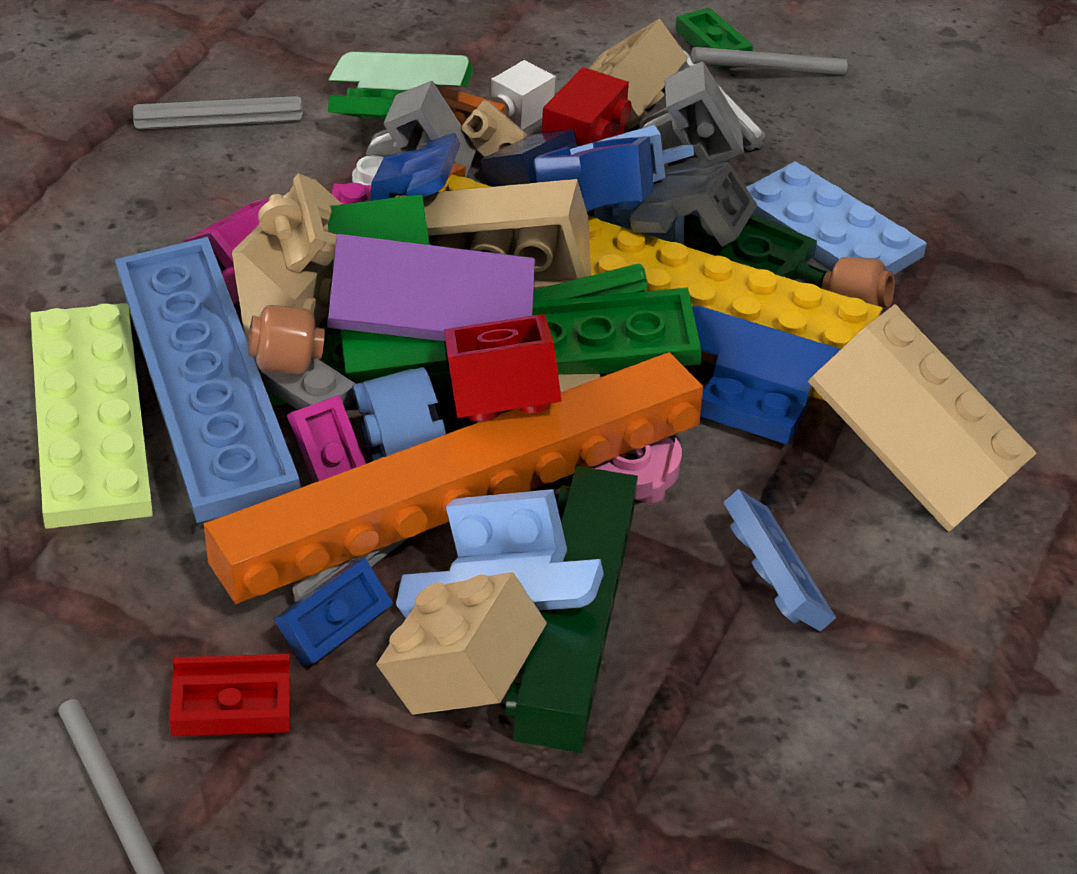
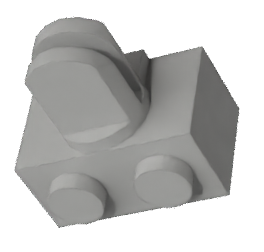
[639,61,744,165]
[366,80,477,177]

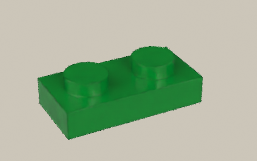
[675,8,753,68]

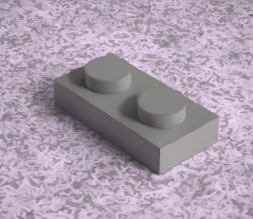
[256,358,356,410]

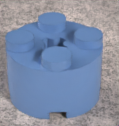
[352,367,446,461]

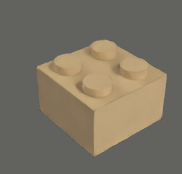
[376,572,547,715]

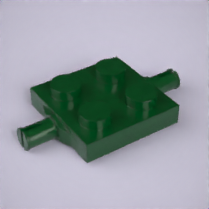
[684,213,828,288]

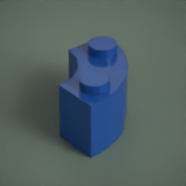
[535,136,654,212]

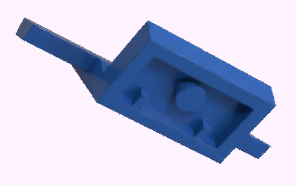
[370,133,460,201]
[692,306,841,445]

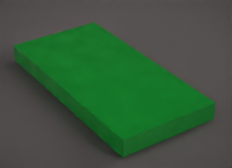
[328,194,448,381]

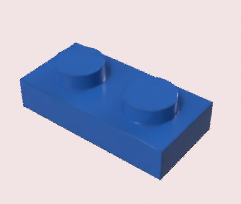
[274,557,393,666]

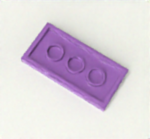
[327,234,535,341]

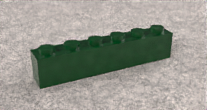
[505,466,638,753]

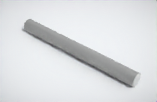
[691,47,848,75]
[58,699,165,874]

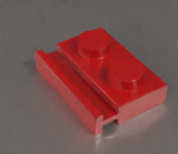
[169,654,290,737]

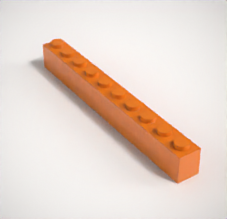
[204,352,703,605]

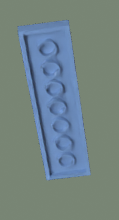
[115,237,301,523]

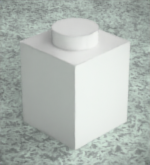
[490,60,556,130]

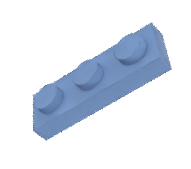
[723,489,836,632]

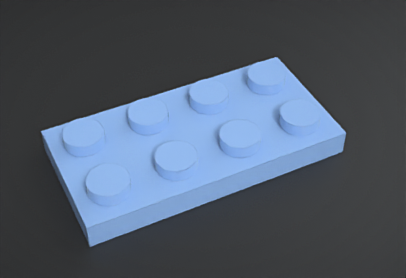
[746,161,927,275]

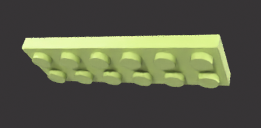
[30,303,153,529]

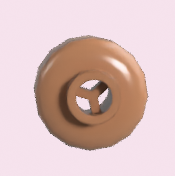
[822,257,895,311]
[248,305,325,375]

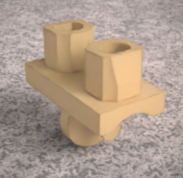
[462,99,529,157]
[258,173,337,273]

